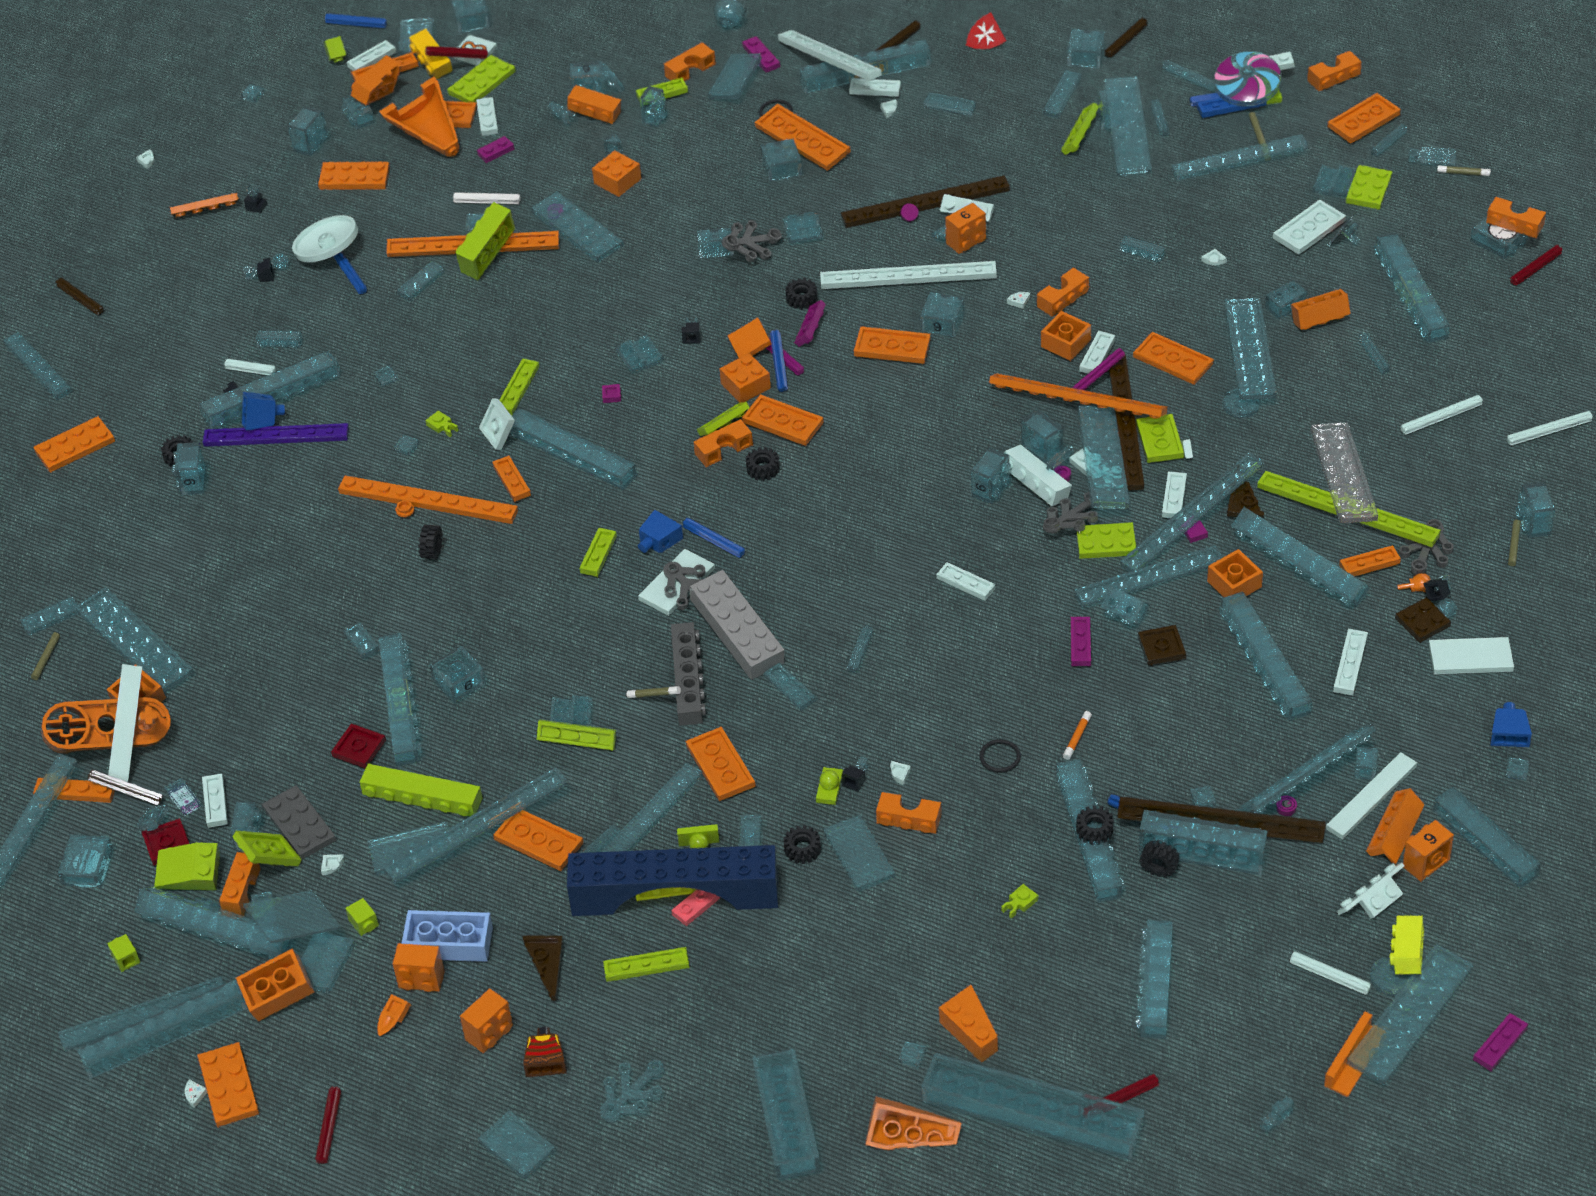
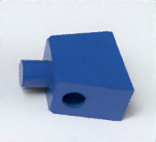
[242,392,285,430]
[638,510,683,553]
[1490,702,1532,747]

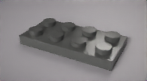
[261,785,336,860]

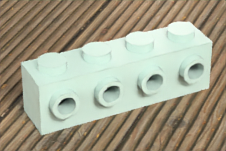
[1001,445,1072,506]

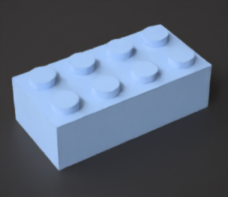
[402,910,493,961]

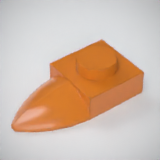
[378,994,411,1036]

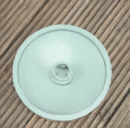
[292,215,358,262]

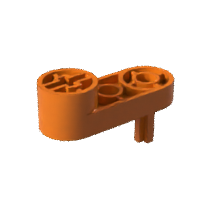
[41,697,171,754]

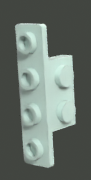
[1336,863,1404,918]

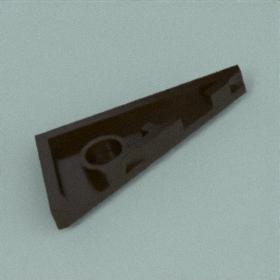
[1227,464,1264,521]
[522,935,563,1001]

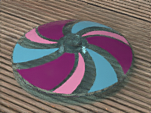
[1214,51,1282,106]

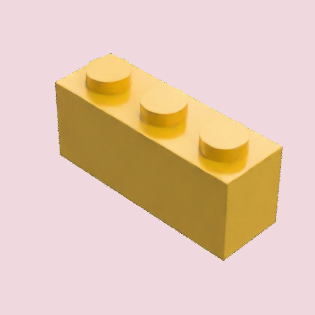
[409,28,453,79]

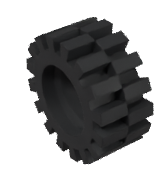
[785,278,818,310]
[161,435,196,468]
[746,447,780,481]
[418,524,443,559]
[1076,805,1114,845]
[784,825,821,864]
[1139,840,1180,877]

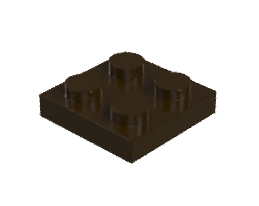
[1395,597,1451,643]
[1138,625,1186,666]

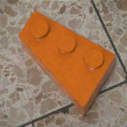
[350,55,402,105]
[939,985,998,1063]

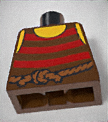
[523,1027,567,1077]

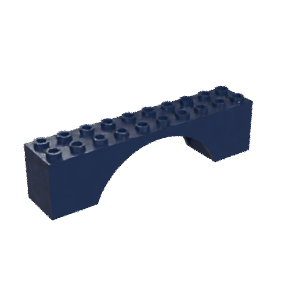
[567,845,778,916]

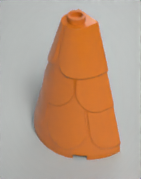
[379,77,459,157]

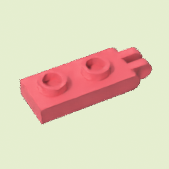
[672,889,720,927]

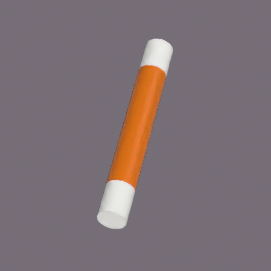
[1063,711,1092,760]

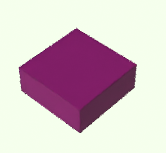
[602,384,621,403]
[1182,520,1208,543]

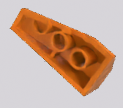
[865,1097,962,1150]

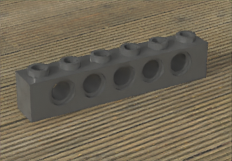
[671,622,706,726]

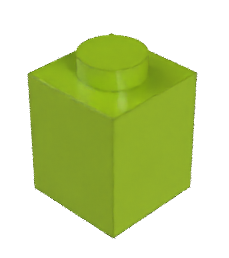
[323,36,346,63]
[345,898,379,936]
[107,934,140,972]

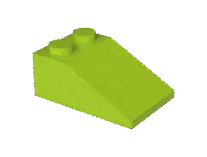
[154,843,220,890]

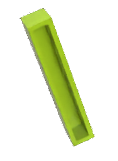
[360,764,483,817]

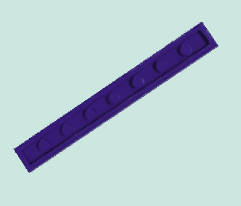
[203,423,349,447]

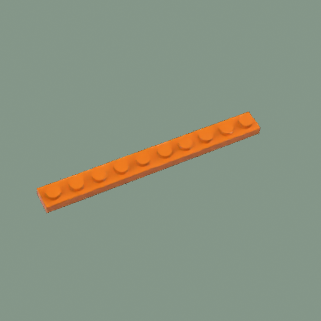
[387,231,559,257]
[989,373,1168,419]
[338,476,518,524]

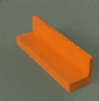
[1366,788,1424,864]
[1324,1011,1386,1097]

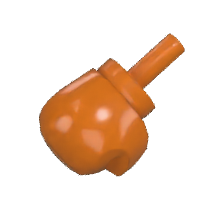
[1397,573,1431,593]

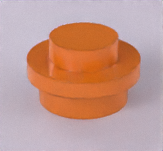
[396,500,414,517]

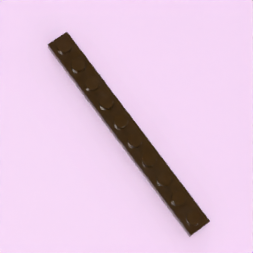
[841,175,1010,228]
[1108,354,1144,491]
[1117,796,1326,843]

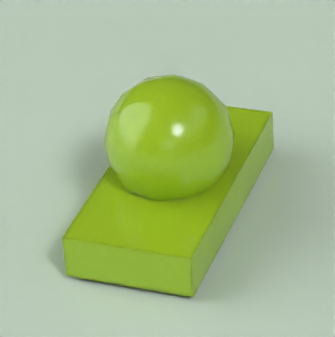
[816,767,843,805]
[677,824,719,848]

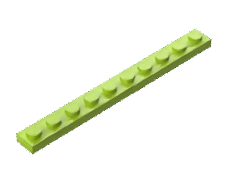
[1257,471,1441,547]

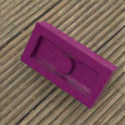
[477,136,514,163]

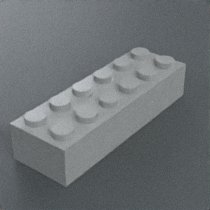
[690,570,784,680]

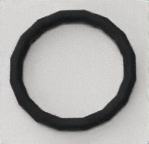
[759,99,793,117]
[980,739,1021,772]

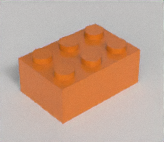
[236,949,314,1021]

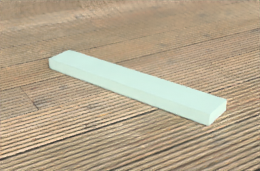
[108,664,142,782]
[1326,752,1417,840]

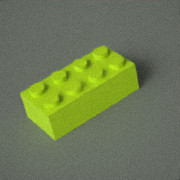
[456,202,515,280]

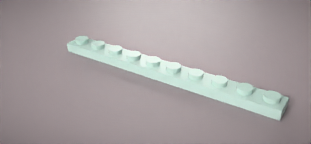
[778,30,882,81]
[820,261,997,289]

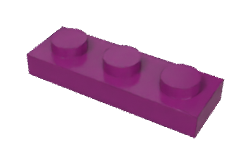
[742,36,780,73]
[794,300,826,347]
[1071,617,1091,666]
[1473,1013,1528,1072]

